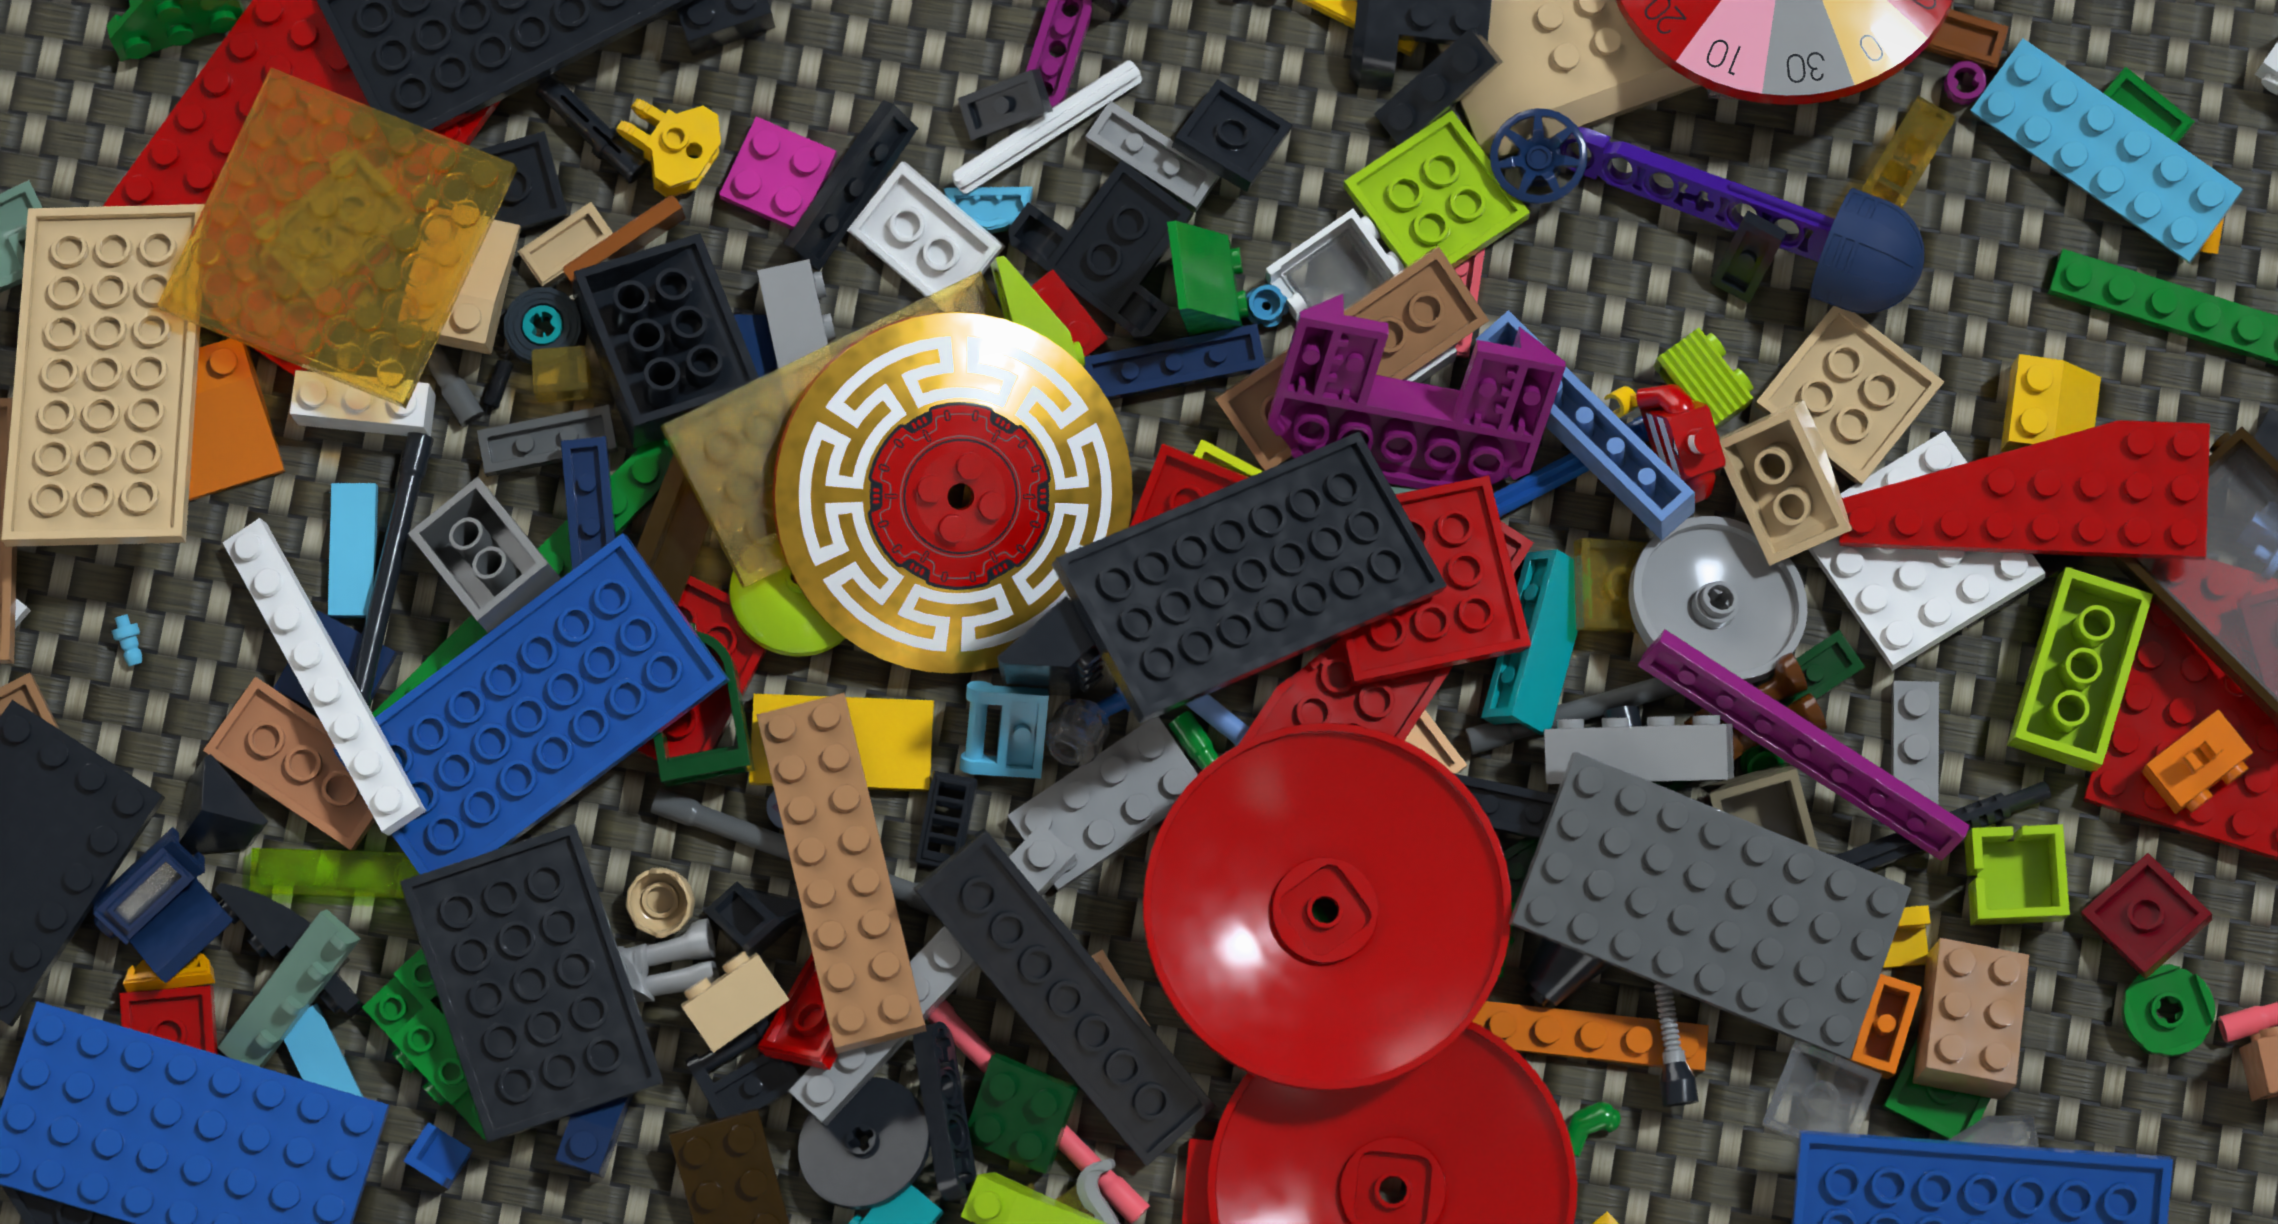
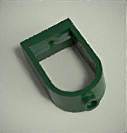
[653,623,755,787]

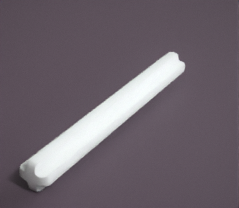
[952,60,1142,194]

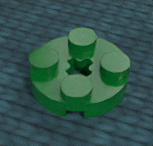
[2121,964,2215,1057]

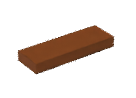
[562,195,686,288]

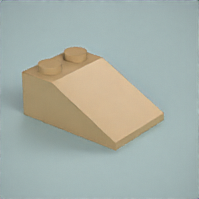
[397,207,521,355]
[1719,399,1852,566]

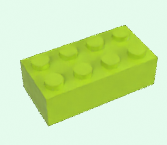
[2007,567,2153,772]

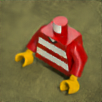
[1604,384,1726,523]

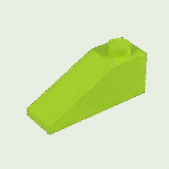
[990,256,1085,368]
[961,1172,1107,1224]

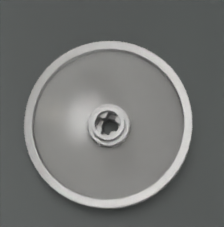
[1629,516,1807,684]

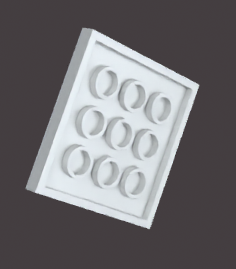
[1808,431,2045,671]

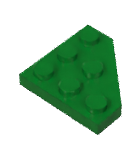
[106,0,245,62]

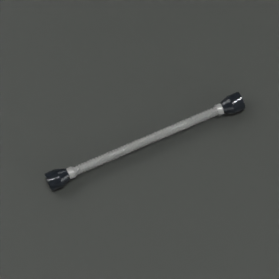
[1604,706,1699,1107]

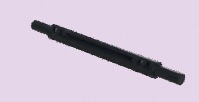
[1834,781,2051,871]

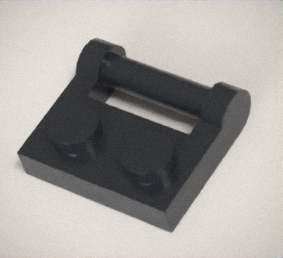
[685,1017,801,1119]

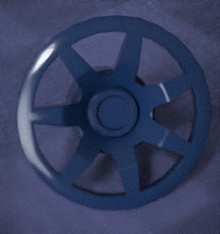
[1490,108,1587,204]

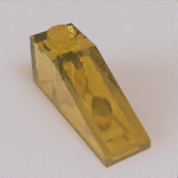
[1861,96,1957,209]

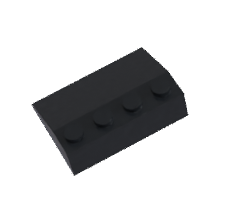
[573,233,762,448]

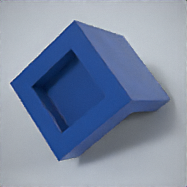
[403,1122,474,1189]

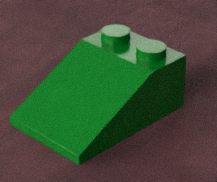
[1167,221,1249,337]

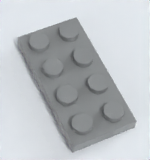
[1007,716,1198,892]

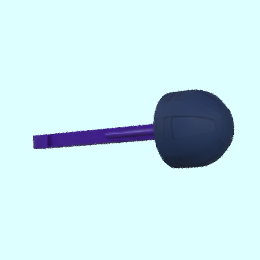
[1559,127,1925,313]

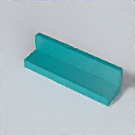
[1481,549,1593,735]

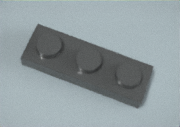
[477,405,618,477]

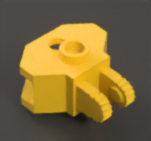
[616,98,721,197]

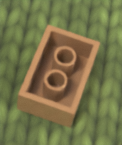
[1913,938,2029,1100]

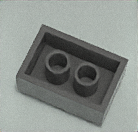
[408,477,561,633]

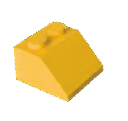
[2000,354,2101,452]

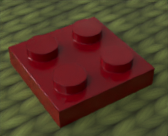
[2081,853,2213,979]

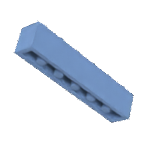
[1476,310,1695,541]

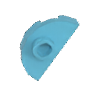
[944,187,1033,234]

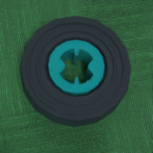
[504,287,583,367]

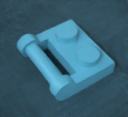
[960,681,1049,779]

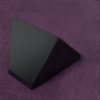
[176,754,268,855]
[704,881,804,957]

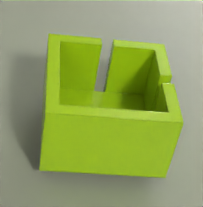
[1964,824,2070,926]

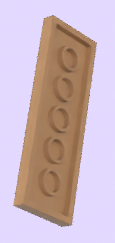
[1215,246,1489,471]

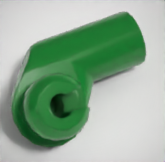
[1567,1102,1621,1158]

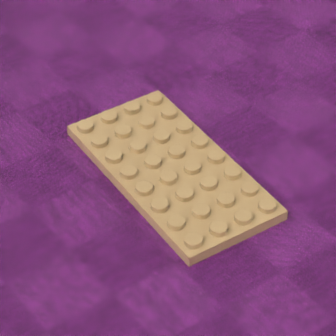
[1,204,208,547]

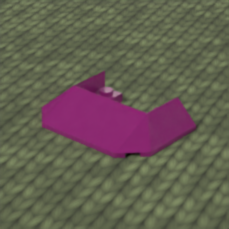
[1267,294,1566,489]

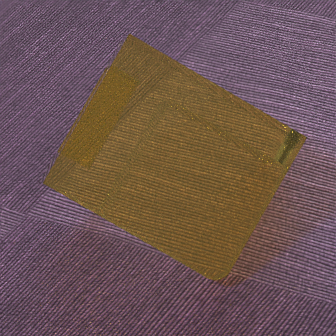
[532,345,592,402]

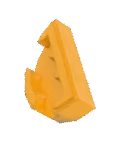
[123,952,215,992]

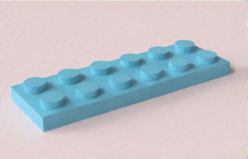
[1970,38,2243,264]

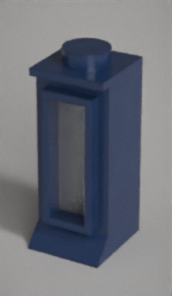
[93,827,205,944]

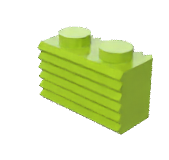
[1653,328,1753,430]

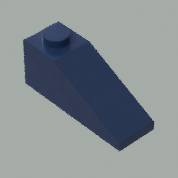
[555,1095,633,1178]

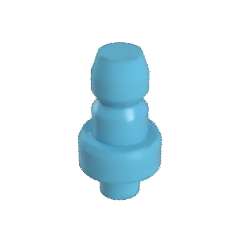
[111,614,142,666]

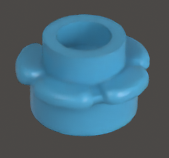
[1247,284,1289,328]

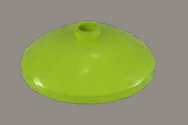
[729,533,846,657]

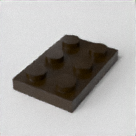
[669,1108,790,1224]

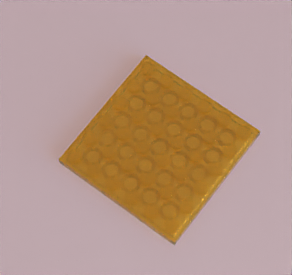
[157,68,517,409]

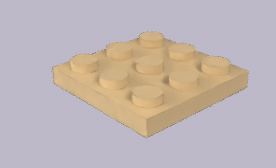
[1754,306,1944,486]

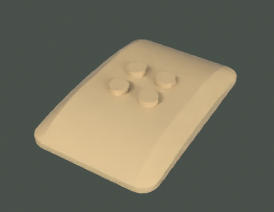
[1437,0,1701,158]

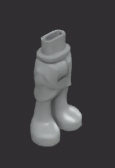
[617,918,720,1003]

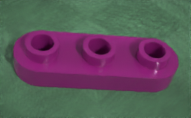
[1026,0,1093,108]

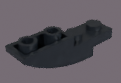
[215,883,364,1017]

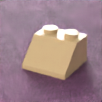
[681,951,789,1053]

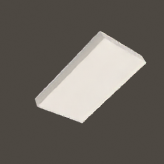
[847,162,1005,312]

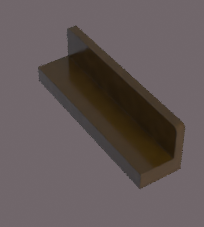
[636,421,740,607]

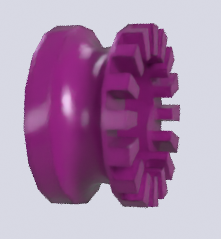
[1944,61,1986,105]

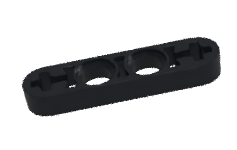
[913,1022,977,1202]

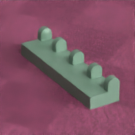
[217,909,360,1068]

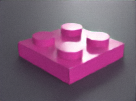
[719,116,837,230]

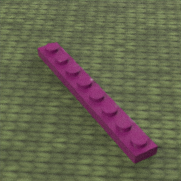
[1638,629,1970,861]

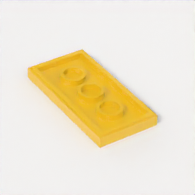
[749,694,934,792]

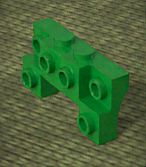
[362,948,486,1141]

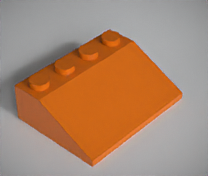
[189,335,285,501]

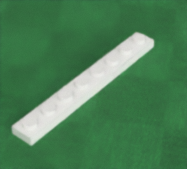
[223,518,426,836]

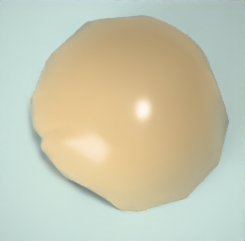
[626,867,695,938]

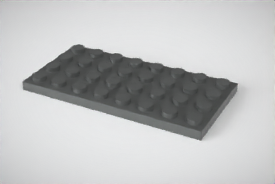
[1509,752,1911,1059]

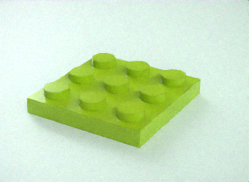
[1343,110,1530,268]

